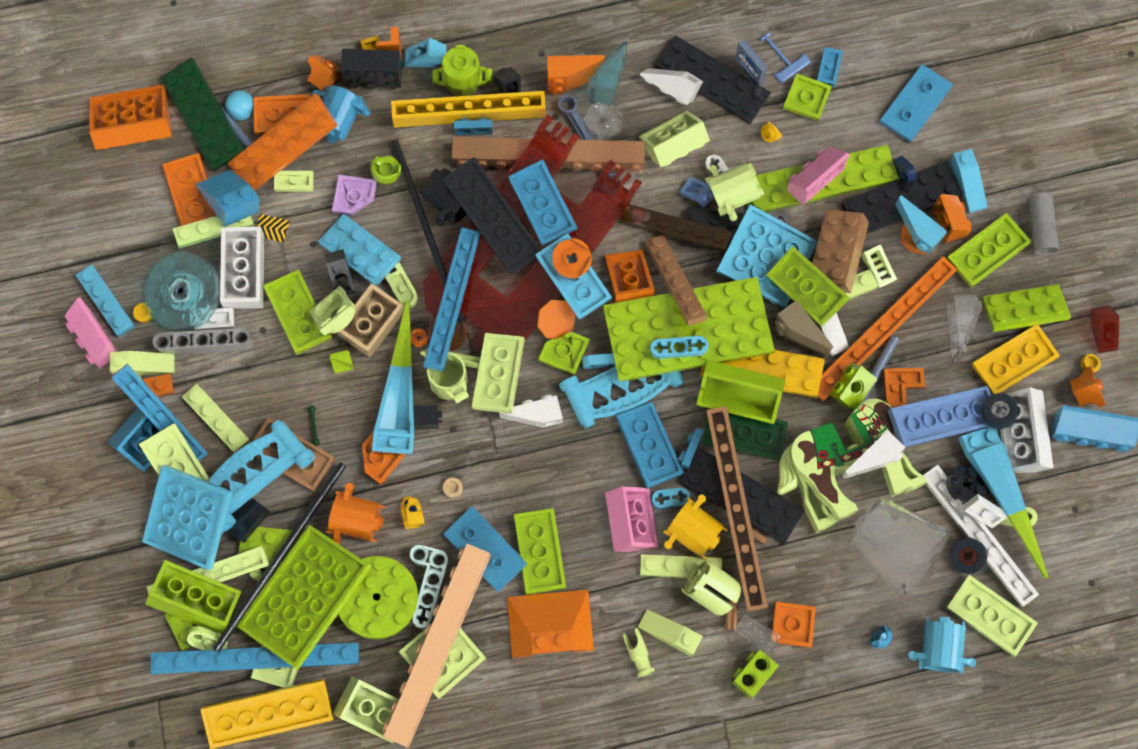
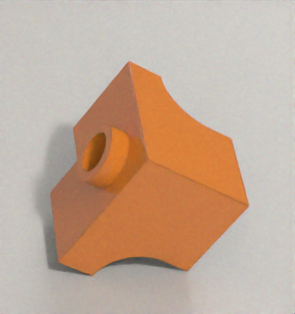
[307,55,342,91]
[1070,366,1106,408]

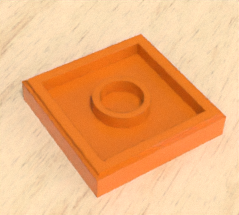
[770,601,816,648]

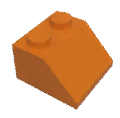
[932,194,972,243]

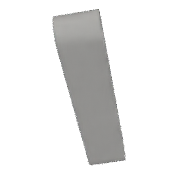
[153,328,253,355]

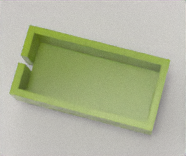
[697,360,785,424]

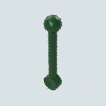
[308,406,320,446]

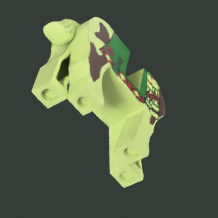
[777,399,927,533]

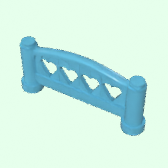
[559,367,684,429]
[208,420,316,533]

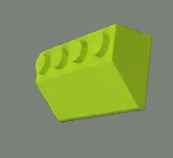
[145,560,241,634]

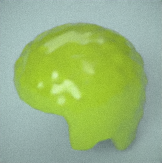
[371,156,401,185]

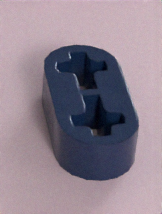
[892,156,917,183]

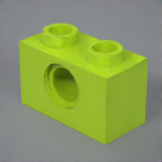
[830,363,877,411]

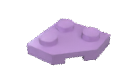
[332,175,377,216]

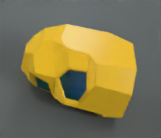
[400,496,425,530]

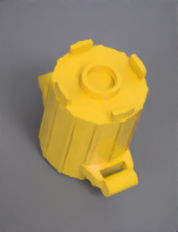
[663,495,728,559]

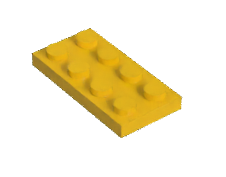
[971,325,1060,394]

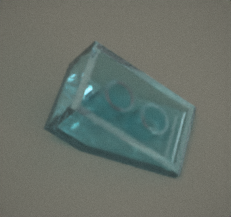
[587,42,628,109]

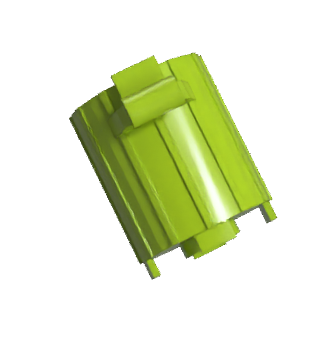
[432,45,493,96]

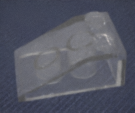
[946,294,982,363]

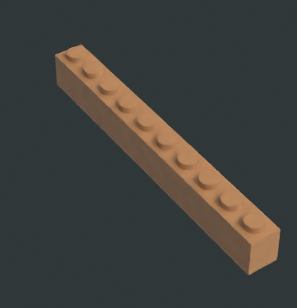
[452,137,645,172]
[706,406,768,611]

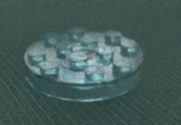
[145,252,220,331]

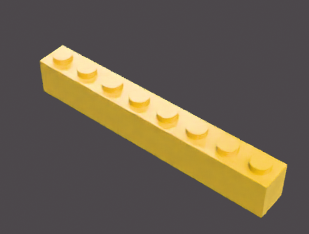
[391,91,546,128]

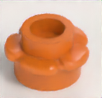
[410,328,428,347]

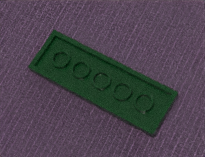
[161,57,245,172]

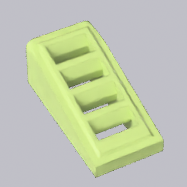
[861,244,897,288]

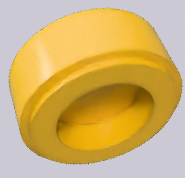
[133,303,154,324]

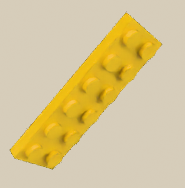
[700,350,825,398]
[200,679,334,749]

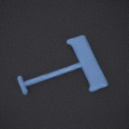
[760,32,811,83]

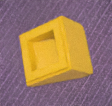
[360,35,380,50]

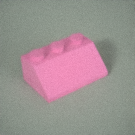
[787,147,850,206]
[65,297,117,368]
[605,487,659,552]

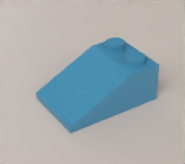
[196,170,259,227]

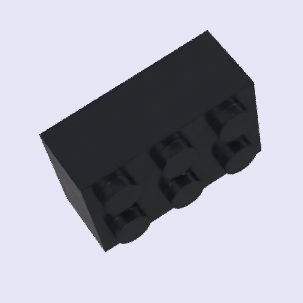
[340,49,403,90]

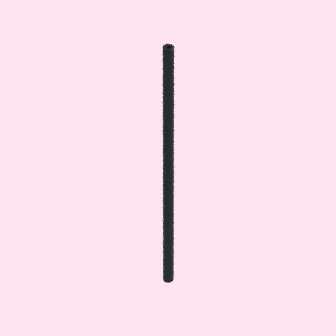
[391,139,464,323]
[212,462,347,653]

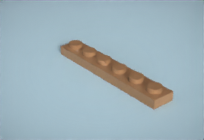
[645,235,707,326]

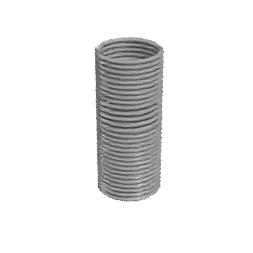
[1027,192,1059,255]

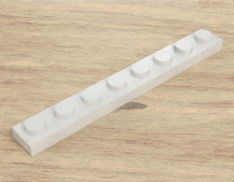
[923,465,1039,608]

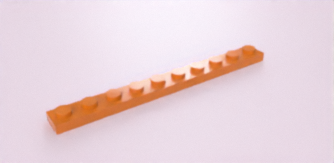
[818,257,958,403]

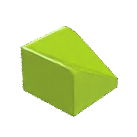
[330,350,354,373]

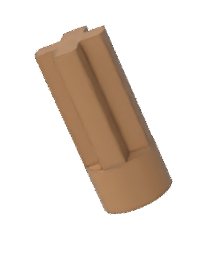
[725,600,738,631]

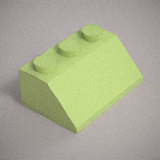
[638,111,710,167]

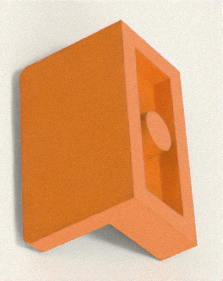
[376,27,402,61]

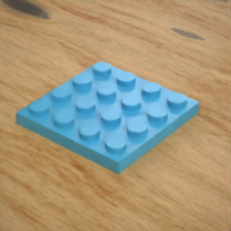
[716,204,818,309]
[142,465,233,570]

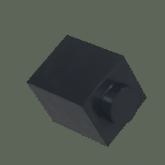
[413,405,443,430]

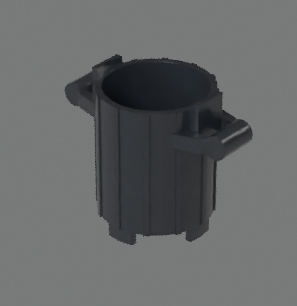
[419,168,466,226]

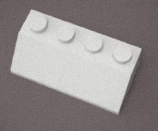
[997,388,1053,473]

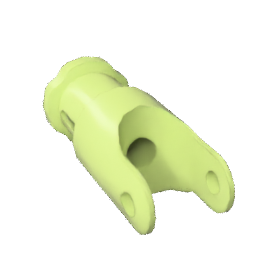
[623,628,655,678]

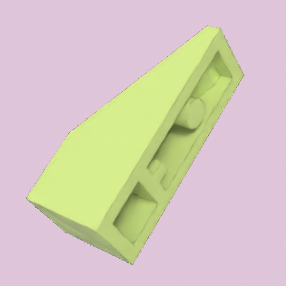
[110,351,175,376]
[637,610,703,657]

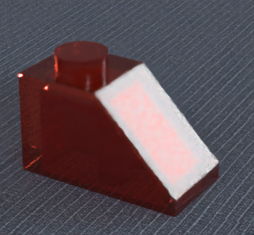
[1091,305,1119,354]

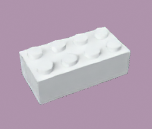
[220,227,264,309]

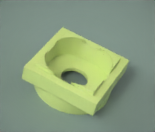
[310,286,355,335]

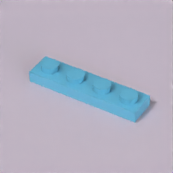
[76,265,135,338]

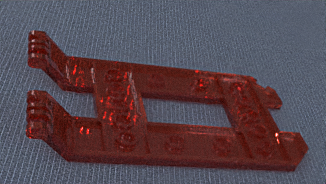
[422,114,643,352]

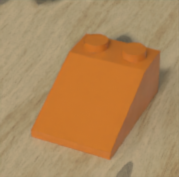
[547,55,605,95]
[605,249,654,303]

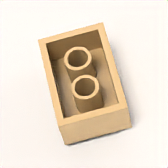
[337,283,404,358]

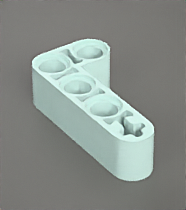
[410,545,449,630]

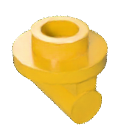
[760,122,783,143]

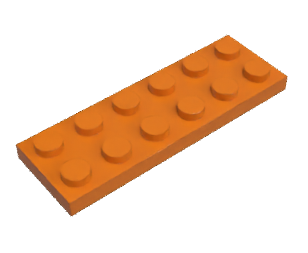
[228,93,338,191]

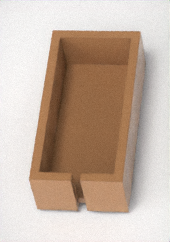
[812,209,869,294]

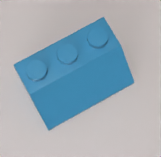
[107,407,159,472]

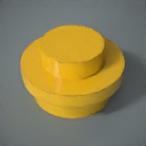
[1080,354,1101,373]

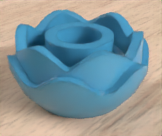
[869,625,892,649]

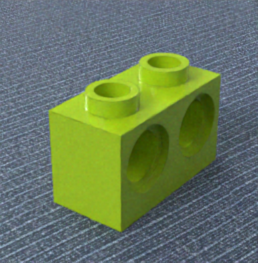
[732,650,779,699]

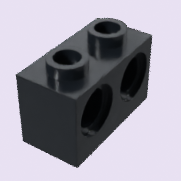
[324,249,356,295]

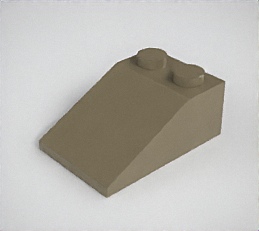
[773,300,834,359]

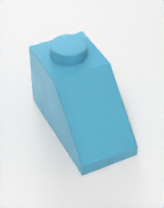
[404,38,446,68]

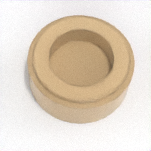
[442,477,463,498]

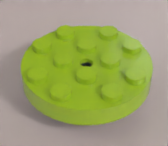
[338,556,418,640]

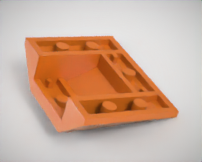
[507,590,594,659]

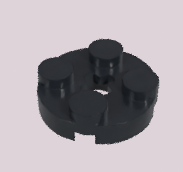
[946,466,987,505]

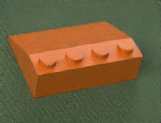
[89,84,172,150]

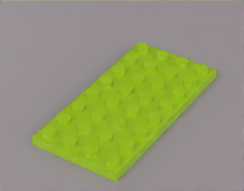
[603,277,775,382]

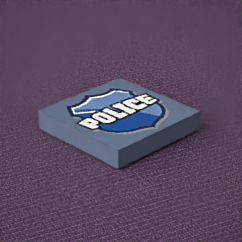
[735,40,767,86]

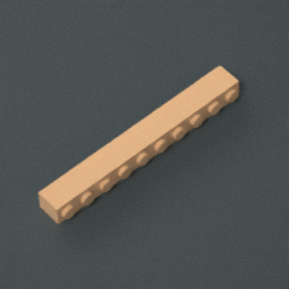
[382,544,491,748]

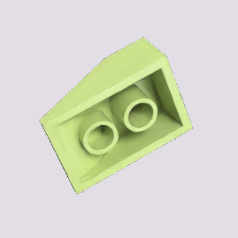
[333,676,399,743]

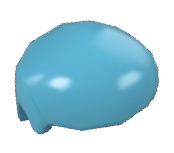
[225,90,254,121]

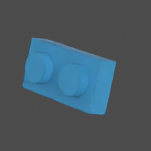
[817,47,843,88]
[454,118,493,136]
[679,427,704,470]

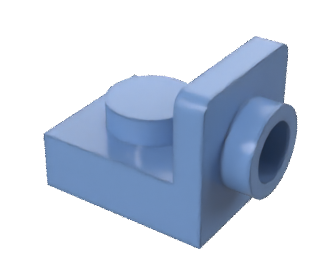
[680,177,714,208]

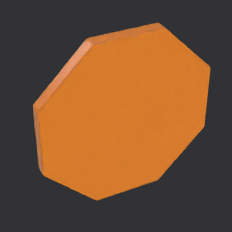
[537,299,575,339]

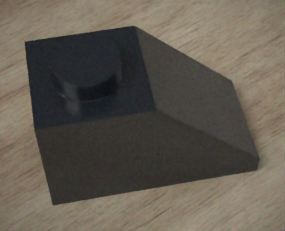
[494,67,521,94]

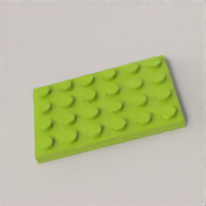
[237,525,372,670]

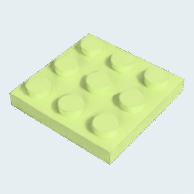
[399,628,486,699]

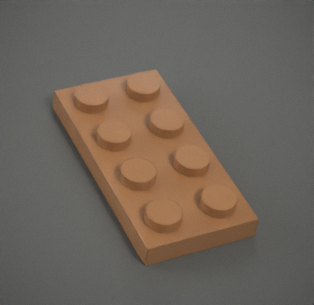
[253,417,336,492]

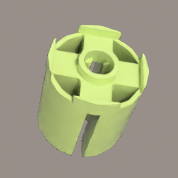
[681,558,741,615]

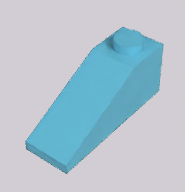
[949,148,987,213]
[895,195,947,254]

